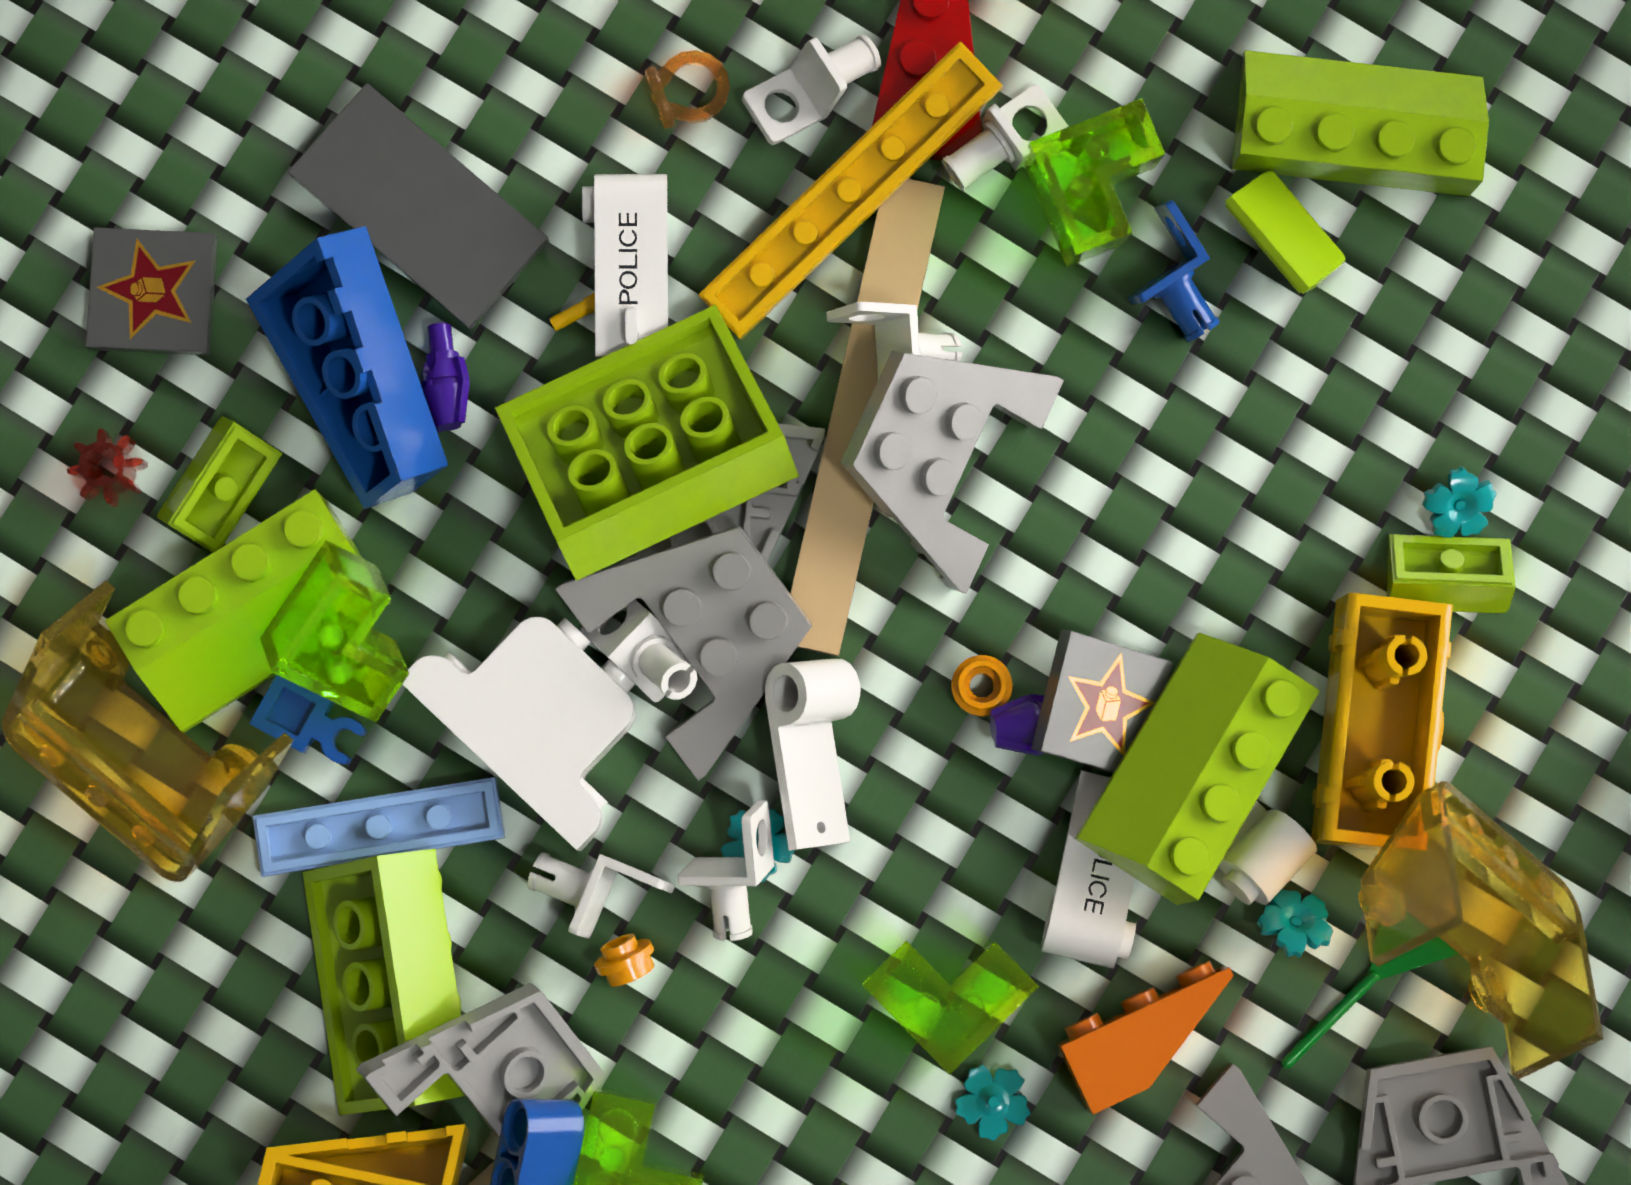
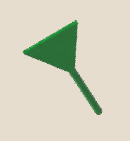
[1281,888,1462,1069]

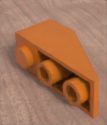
[1057,961,1234,1115]

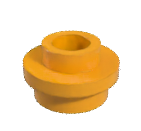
[951,655,1013,716]
[594,934,655,987]

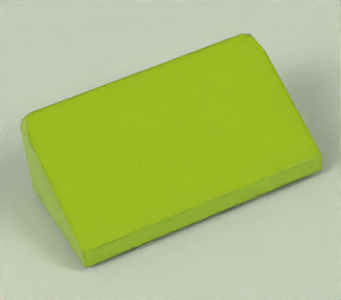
[1224,170,1346,294]
[157,416,283,553]
[1387,534,1516,613]

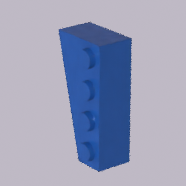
[246,226,448,509]

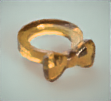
[644,50,730,129]

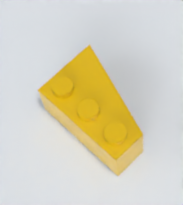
[258,1124,470,1185]

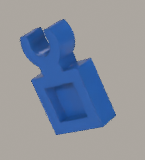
[249,670,367,765]

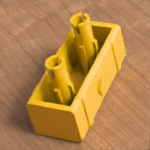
[1311,593,1453,854]

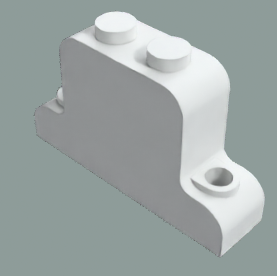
[398,617,636,852]

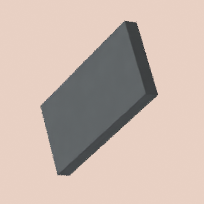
[288,83,549,331]

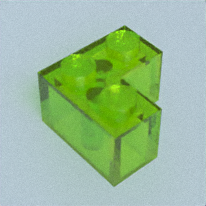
[1024,98,1165,267]
[260,540,409,722]
[861,940,1039,1075]
[573,1088,705,1185]

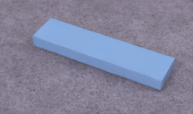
[252,777,506,877]

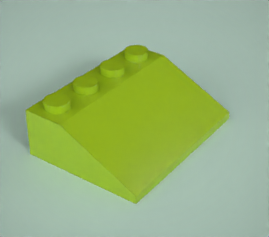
[495,304,799,581]

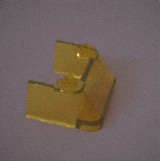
[2,581,294,882]
[1358,781,1604,1080]

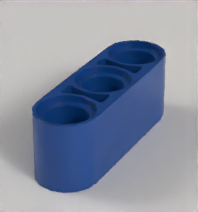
[490,1098,584,1185]

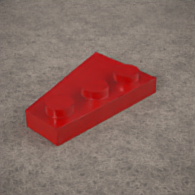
[872,0,982,162]

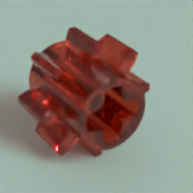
[67,429,148,507]

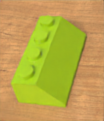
[1231,50,1489,196]
[105,489,391,733]
[1075,632,1320,905]
[302,849,464,1116]

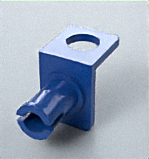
[1127,200,1220,343]

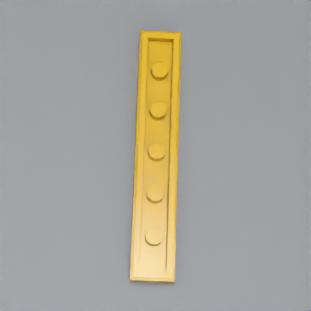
[698,41,1003,340]

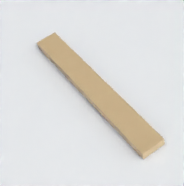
[790,179,945,657]

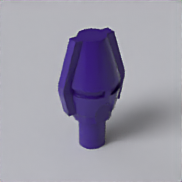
[421,323,470,433]
[989,694,1045,756]

